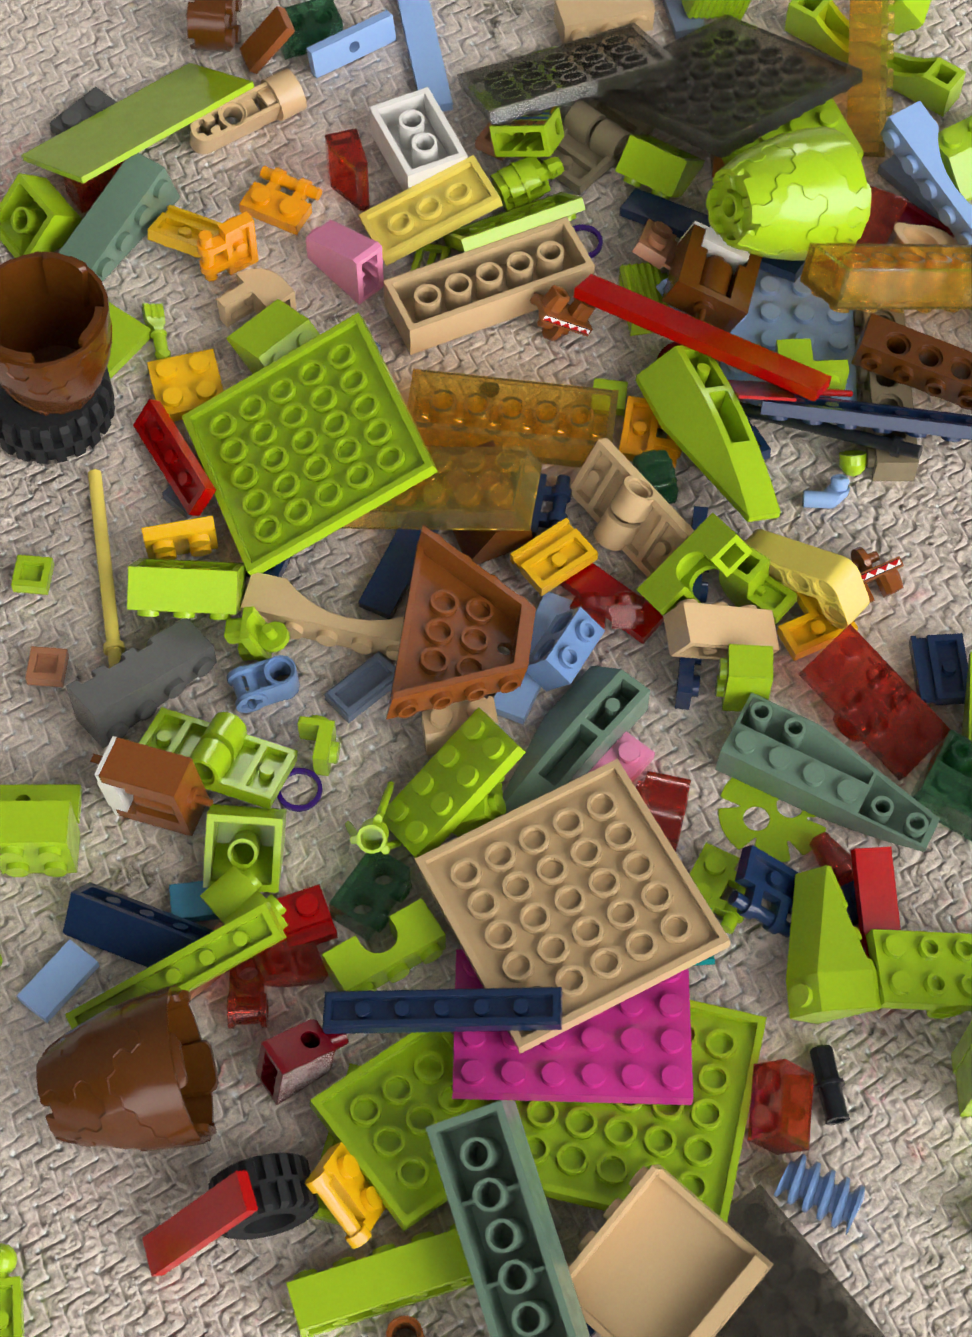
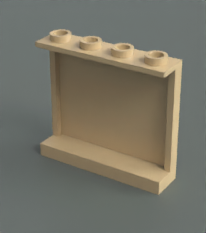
[566,1164,774,1337]

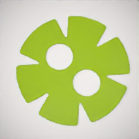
[718,777,826,862]

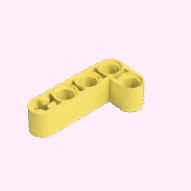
[744,529,870,629]

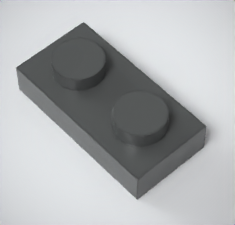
[49,86,117,135]

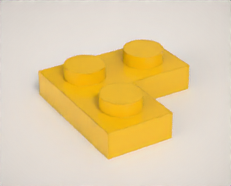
[777,590,858,661]

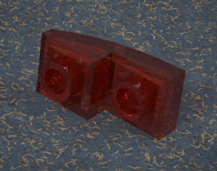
[252,941,328,987]

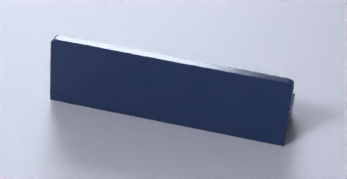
[63,882,214,968]

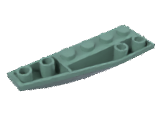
[503,666,650,814]
[715,692,940,852]

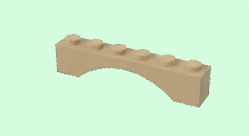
[240,573,404,661]

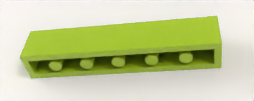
[286,1223,474,1337]

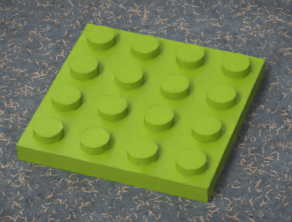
[309,1032,500,1231]

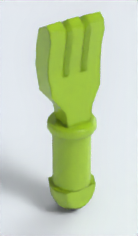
[142,303,171,360]

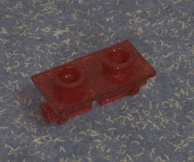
[570,591,646,629]

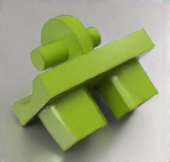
[224,606,290,662]

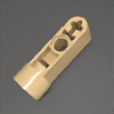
[189,68,307,154]

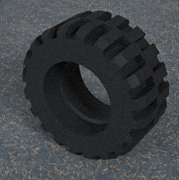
[0,367,115,464]

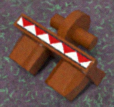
[530,285,595,341]
[851,547,904,604]

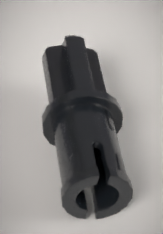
[810,1045,850,1125]

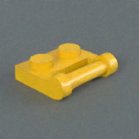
[305,1141,386,1249]

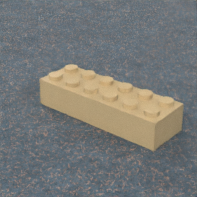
[383,217,595,355]

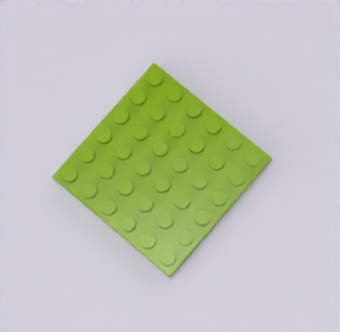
[181,312,438,576]
[512,1000,767,1223]

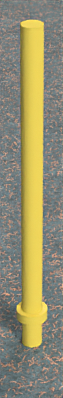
[88,469,125,668]

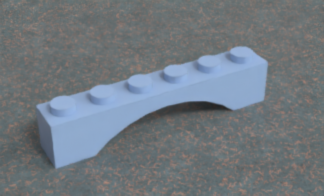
[880,101,972,259]

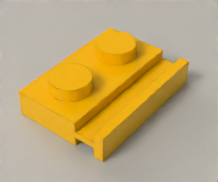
[147,205,222,258]
[510,518,598,597]

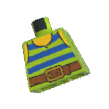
[489,104,564,157]

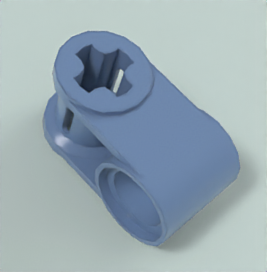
[226,655,300,713]

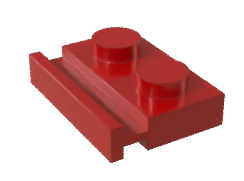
[262,884,338,963]

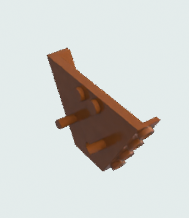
[386,525,536,720]

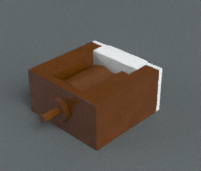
[661,221,762,333]

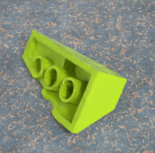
[786,865,882,1024]

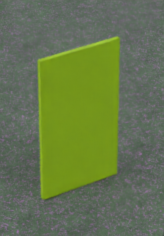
[21,63,254,183]

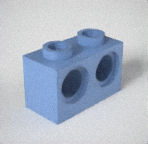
[526,607,605,692]

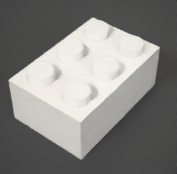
[369,87,468,191]

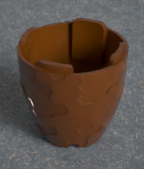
[0,252,112,416]
[36,985,219,1151]

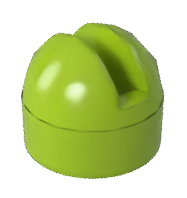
[839,450,867,477]

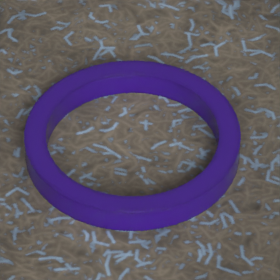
[573,224,603,258]
[277,768,323,812]

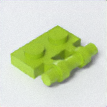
[689,842,746,934]

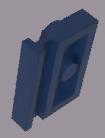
[909,633,968,706]

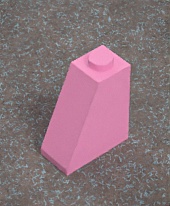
[306,220,384,305]

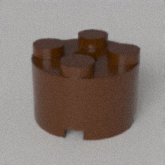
[187,0,242,52]

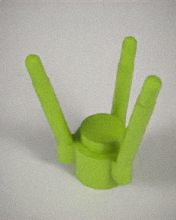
[345,781,402,855]

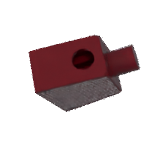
[256,1019,349,1105]

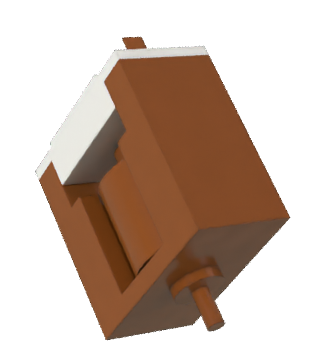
[90,736,213,836]

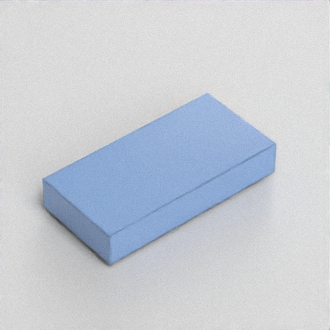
[17,939,100,1023]

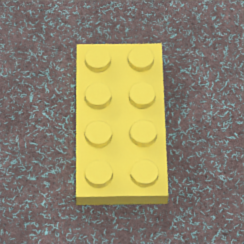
[358,155,503,266]

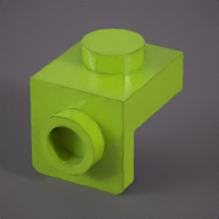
[297,715,340,776]

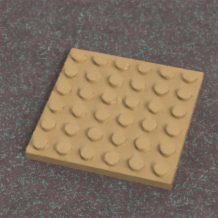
[415,759,730,1054]

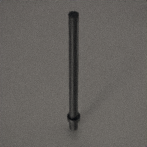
[739,401,923,459]

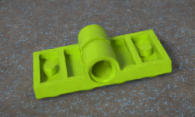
[139,707,298,810]
[866,929,972,1019]

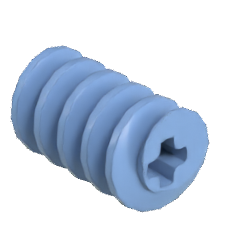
[773,1153,865,1235]

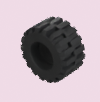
[208,1153,319,1240]

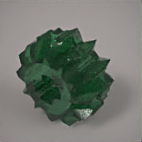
[632,450,679,504]

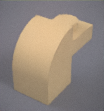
[217,268,297,327]

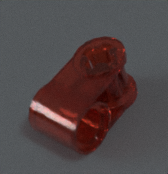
[227,954,269,1029]

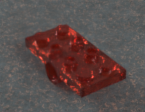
[798,624,951,781]

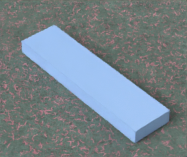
[494,592,579,725]

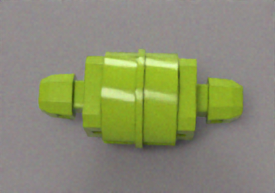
[490,157,564,211]

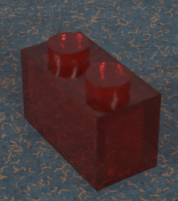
[748,1059,814,1155]

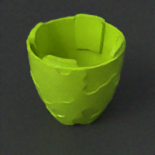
[706,126,872,261]

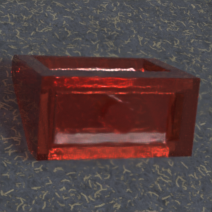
[325,128,370,212]

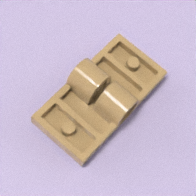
[570,438,694,578]

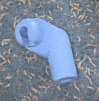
[802,474,850,509]

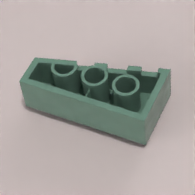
[59,153,180,282]

